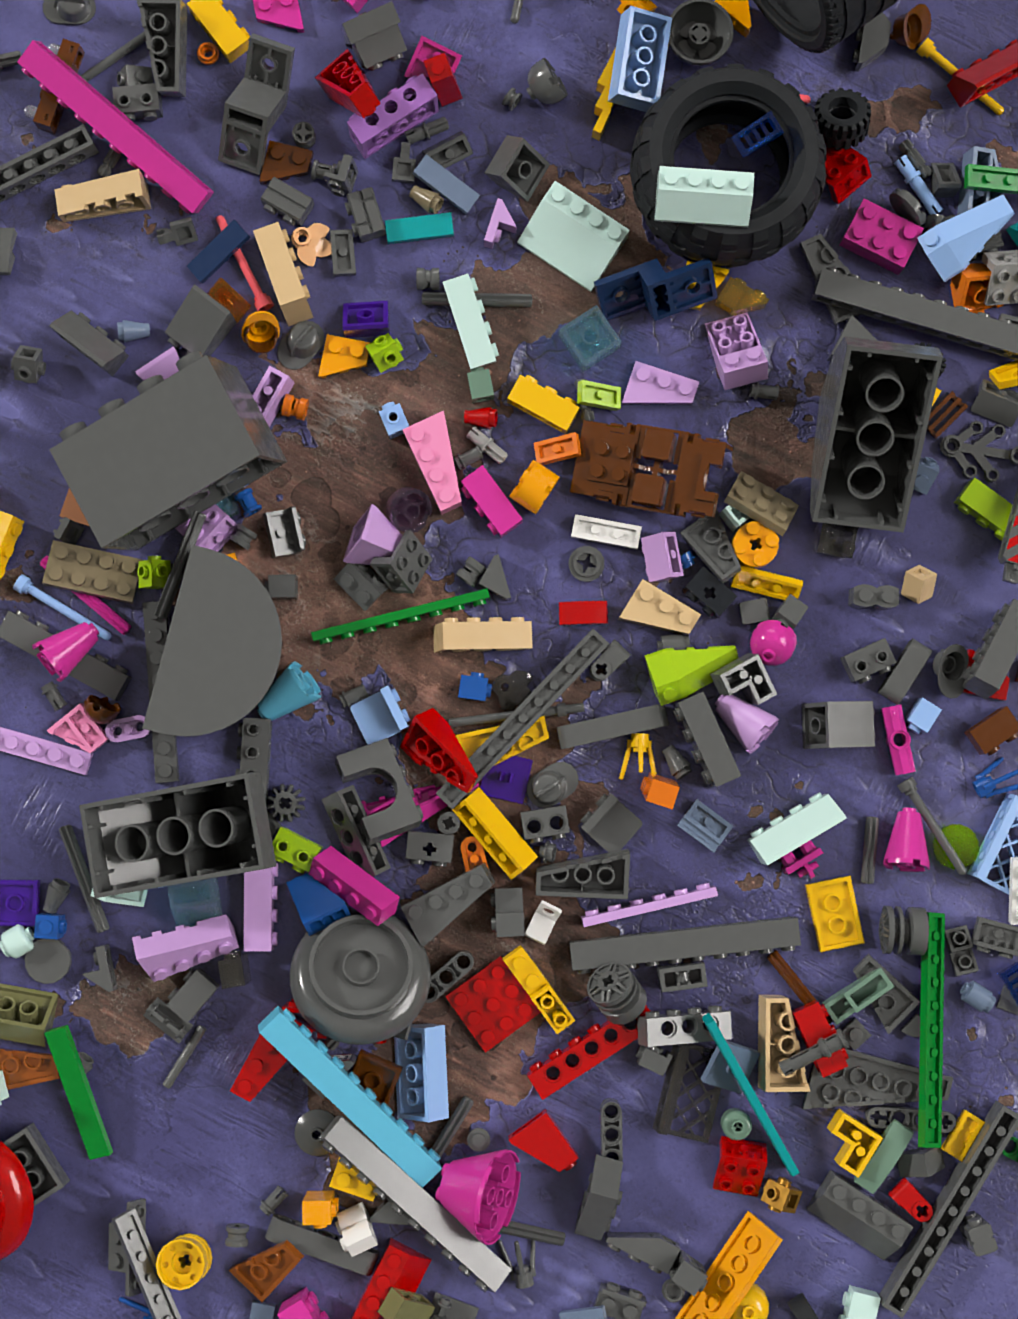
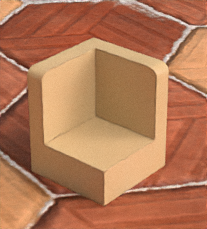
[901,565,937,604]

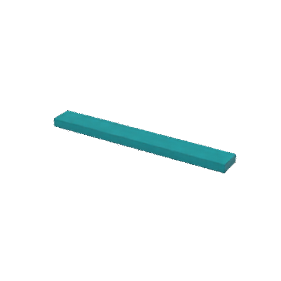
[702,1013,800,1177]

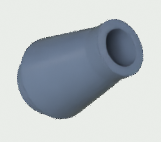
[117,320,150,343]

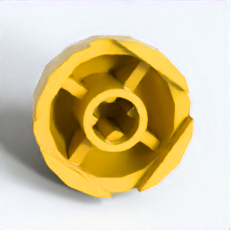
[730,1283,769,1319]

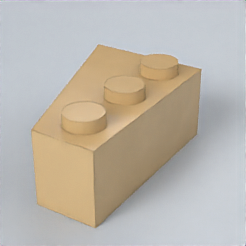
[618,579,701,635]

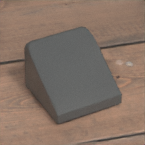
[739,598,770,625]

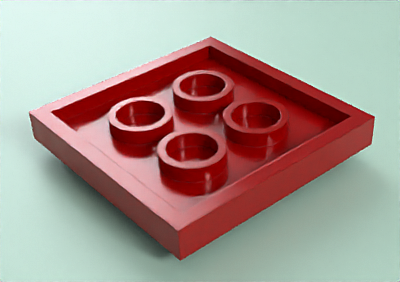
[445,956,541,1053]

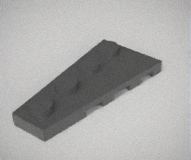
[799,234,861,325]

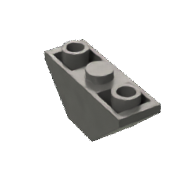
[852,12,891,72]

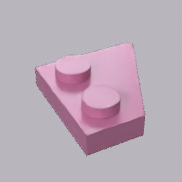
[47,703,109,753]

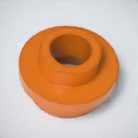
[197,42,219,65]

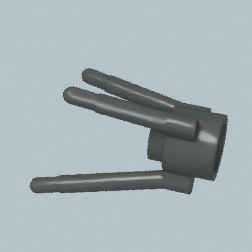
[497,1240,536,1289]

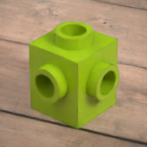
[365,333,404,373]
[137,556,171,590]

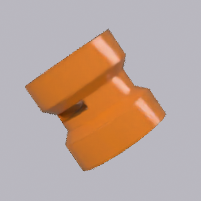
[281,394,309,421]

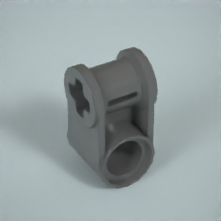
[589,639,631,681]

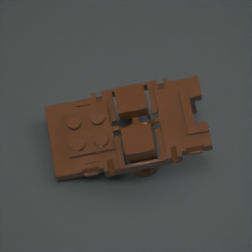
[570,420,733,518]

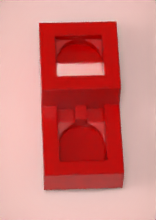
[559,601,608,625]

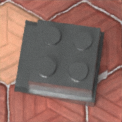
[342,1,407,71]

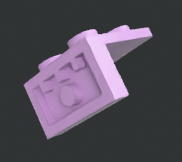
[175,504,238,552]

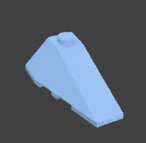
[917,195,1015,282]

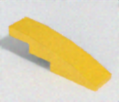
[592,48,616,141]

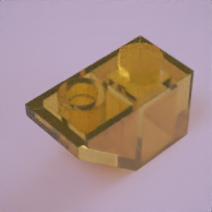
[715,277,769,316]

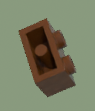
[964,706,1018,756]

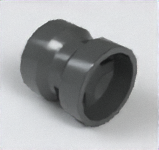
[416,268,440,290]
[456,556,486,588]

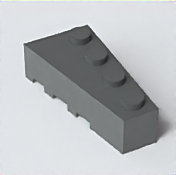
[401,862,495,948]

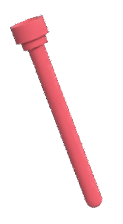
[216,215,274,311]

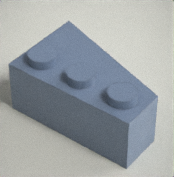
[957,146,1005,215]

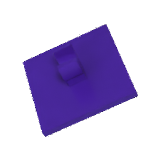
[480,756,533,804]

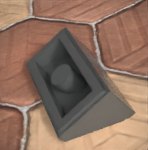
[422,131,473,168]

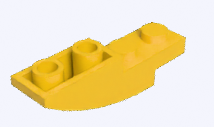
[502,945,575,1034]

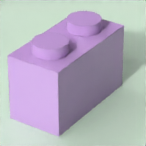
[641,532,684,582]

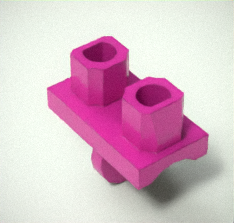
[780,840,823,879]

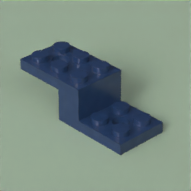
[594,258,718,322]

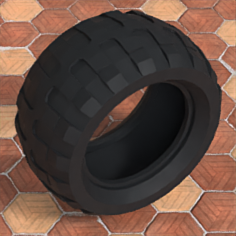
[630,64,827,268]

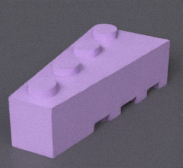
[132,914,239,982]

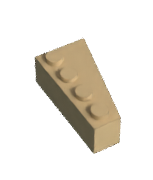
[54,169,151,222]
[433,617,532,653]
[758,995,810,1092]

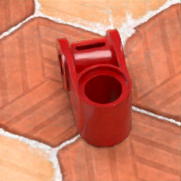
[888,1177,933,1222]

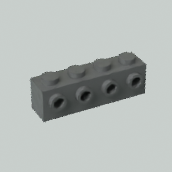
[235,718,272,808]

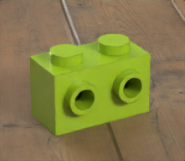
[272,826,323,874]

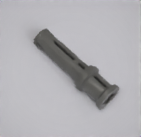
[779,1028,849,1076]

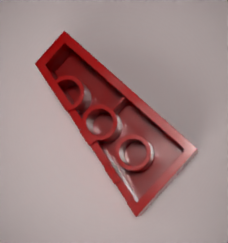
[314,49,381,118]

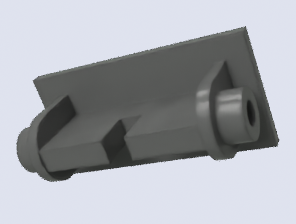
[143,997,193,1043]

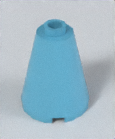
[257,661,321,721]

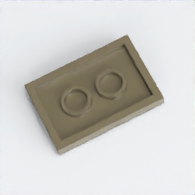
[724,471,799,536]

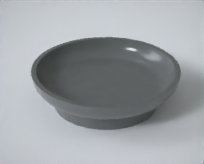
[290,908,431,1045]

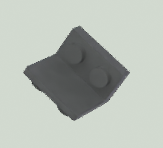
[370,530,432,593]

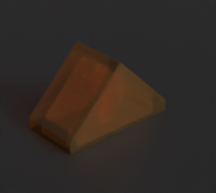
[207,277,251,323]

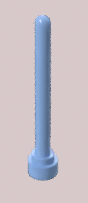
[13,574,112,640]

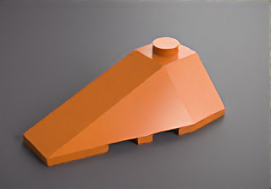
[950,263,1004,314]

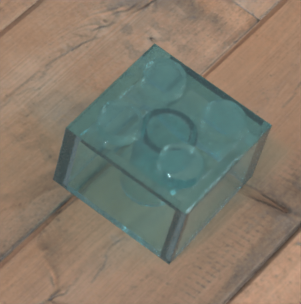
[558,305,622,372]

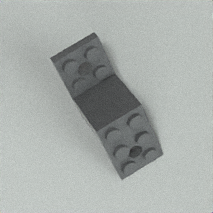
[218,33,295,175]

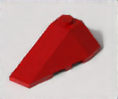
[400,708,478,793]

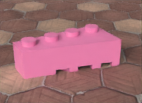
[403,411,462,515]

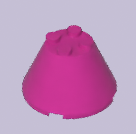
[435,1149,521,1245]

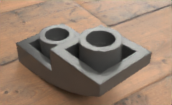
[0,228,17,275]
[945,925,979,977]

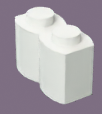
[335,1202,378,1257]

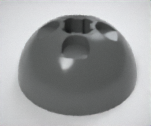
[669,0,734,66]

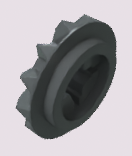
[569,546,605,582]

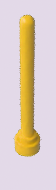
[916,38,1004,115]

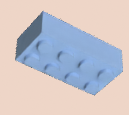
[608,6,672,112]

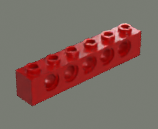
[527,1005,650,1100]

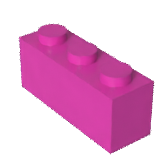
[460,465,523,538]

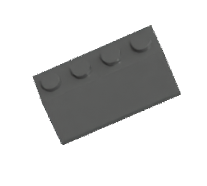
[806,1169,913,1261]

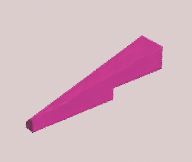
[361,783,479,847]

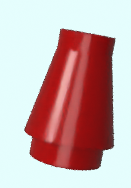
[464,407,498,429]

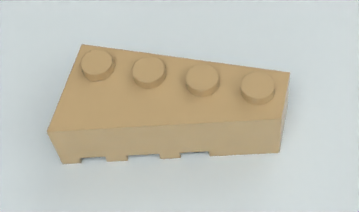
[253,222,314,327]

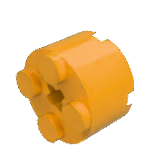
[509,460,560,514]
[730,521,779,569]

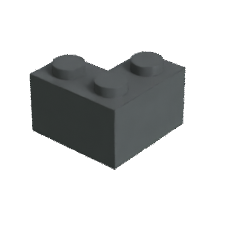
[710,653,777,705]
[490,886,525,937]

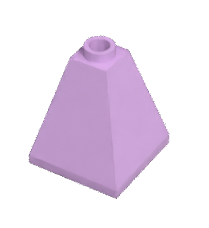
[135,346,180,380]
[343,504,403,565]

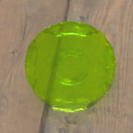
[932,824,979,869]

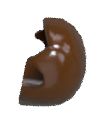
[83,695,121,725]

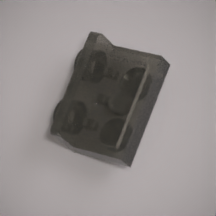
[817,523,859,559]

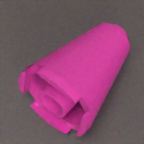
[32,622,99,682]
[883,808,930,872]

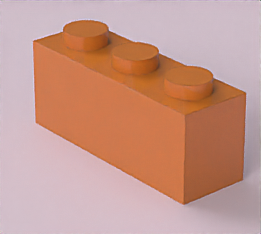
[640,772,680,810]

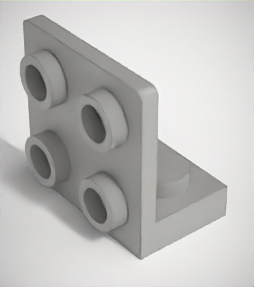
[981,250,1018,306]

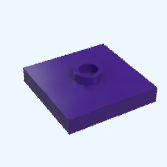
[0,879,40,926]

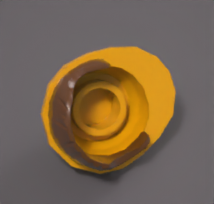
[241,311,280,353]

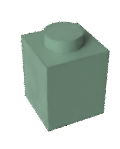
[467,367,494,404]

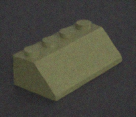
[0,983,58,1047]

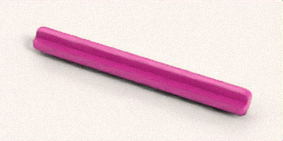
[40,556,131,635]

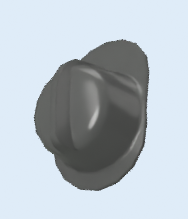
[43,0,96,25]
[277,320,325,370]
[932,644,969,699]
[527,762,578,808]

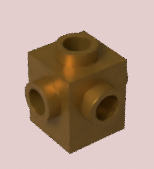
[761,1177,802,1214]

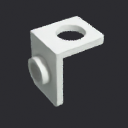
[525,900,562,945]

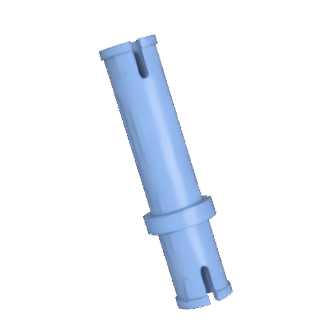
[894,155,944,215]

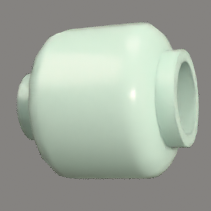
[0,924,35,959]

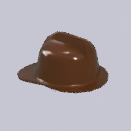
[889,4,932,50]

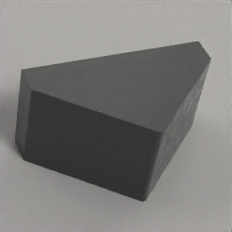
[79,772,276,898]

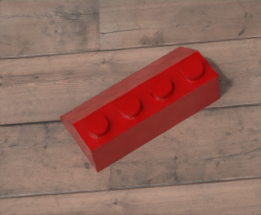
[946,39,1018,108]
[350,1238,432,1319]

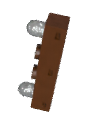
[24,38,85,134]

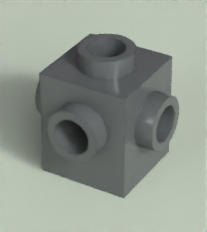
[11,345,46,384]

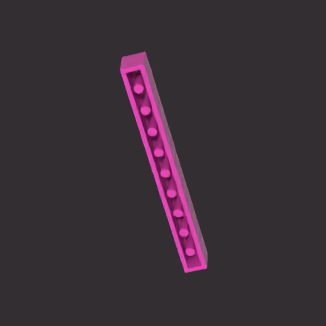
[17,40,214,214]

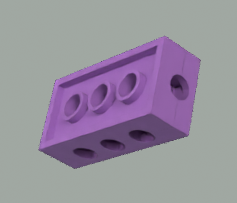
[347,73,439,159]

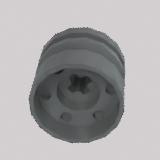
[879,906,929,955]
[587,962,647,1024]

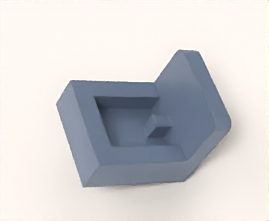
[914,457,939,495]

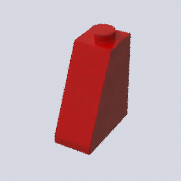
[424,52,463,107]
[508,1109,579,1172]

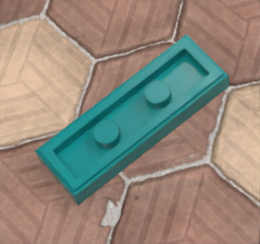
[385,212,454,244]

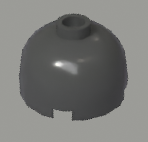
[526,57,568,105]

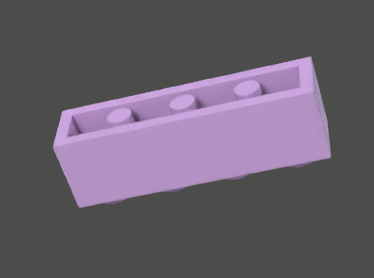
[252,366,295,427]
[244,863,278,951]

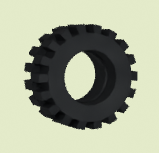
[814,88,871,150]

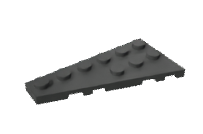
[802,1048,953,1110]

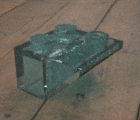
[167,877,223,927]

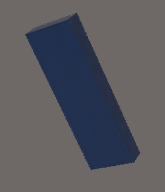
[187,220,251,283]

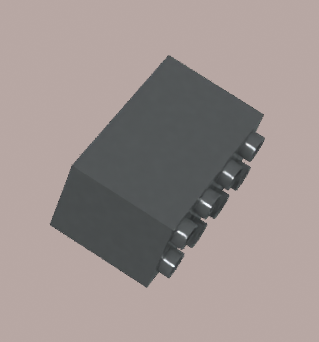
[49,351,288,551]

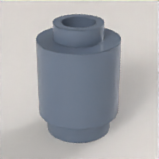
[960,980,996,1013]

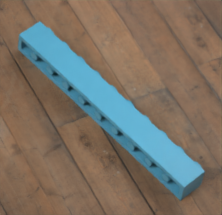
[258,1006,442,1188]

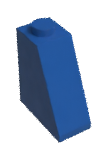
[286,873,351,936]

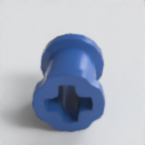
[234,488,262,518]

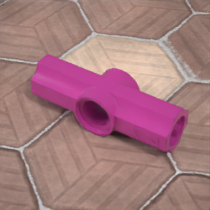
[881,705,916,775]

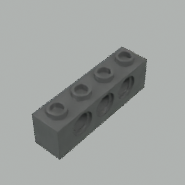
[321,785,391,877]
[637,1005,732,1047]

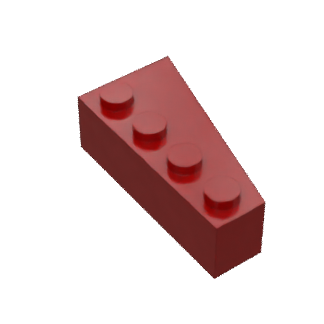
[230,1005,314,1102]

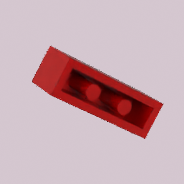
[792,1000,849,1078]

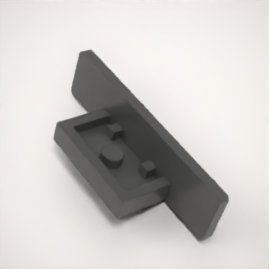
[108,1198,146,1297]

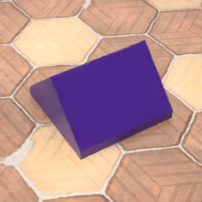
[343,300,390,338]

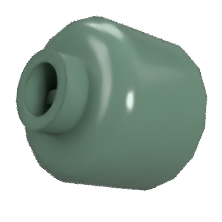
[720,1108,752,1141]

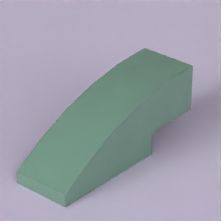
[822,967,895,1024]
[854,1119,914,1194]

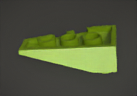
[644,646,739,706]

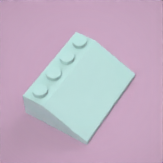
[517,181,630,292]

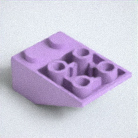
[705,312,768,390]

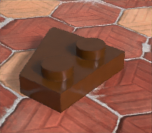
[259,140,314,185]

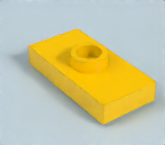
[940,1109,985,1162]

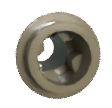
[409,185,444,214]

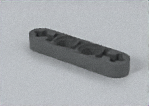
[865,1105,956,1133]

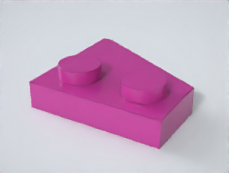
[253,0,304,33]
[404,36,462,78]

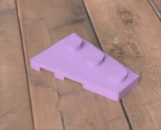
[621,361,699,405]

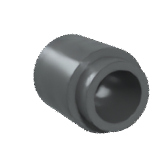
[657,634,690,651]

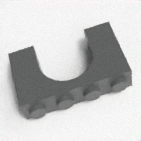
[335,738,423,846]

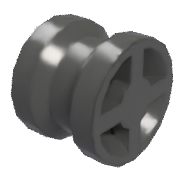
[292,121,316,149]
[229,523,258,550]
[437,811,461,835]
[225,1223,249,1248]

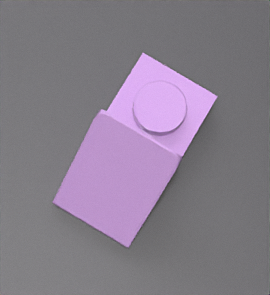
[484,198,517,249]

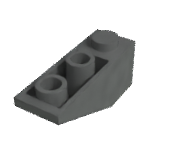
[605,1232,681,1274]

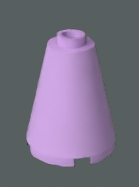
[715,694,779,754]

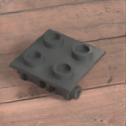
[430,1292,479,1319]

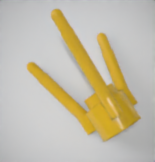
[619,733,657,780]

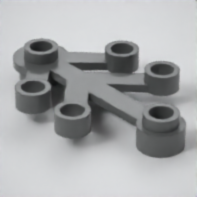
[940,421,1018,483]

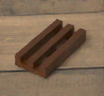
[927,391,968,439]

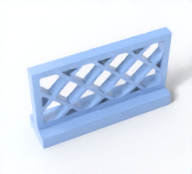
[967,793,1018,895]

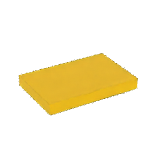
[805,876,865,952]

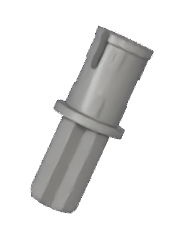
[466,426,508,464]

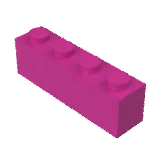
[309,846,400,926]

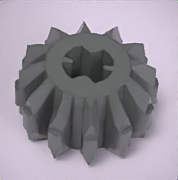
[267,784,306,822]

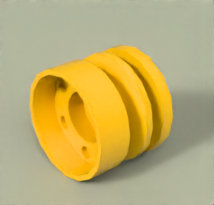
[156,1233,213,1290]

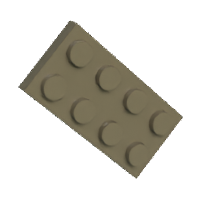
[42,540,143,604]

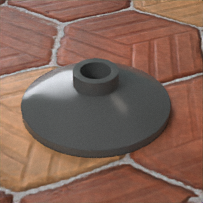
[295,1109,335,1156]

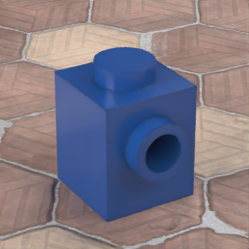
[458,672,492,702]
[34,913,67,939]

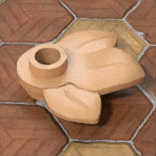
[291,223,331,267]

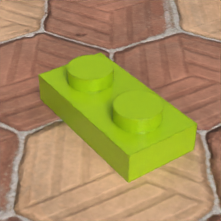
[577,380,621,411]

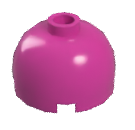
[750,620,797,666]

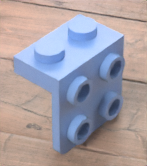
[350,686,411,745]

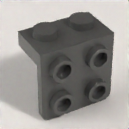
[580,793,642,852]

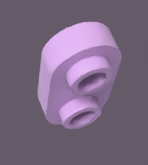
[105,715,151,742]

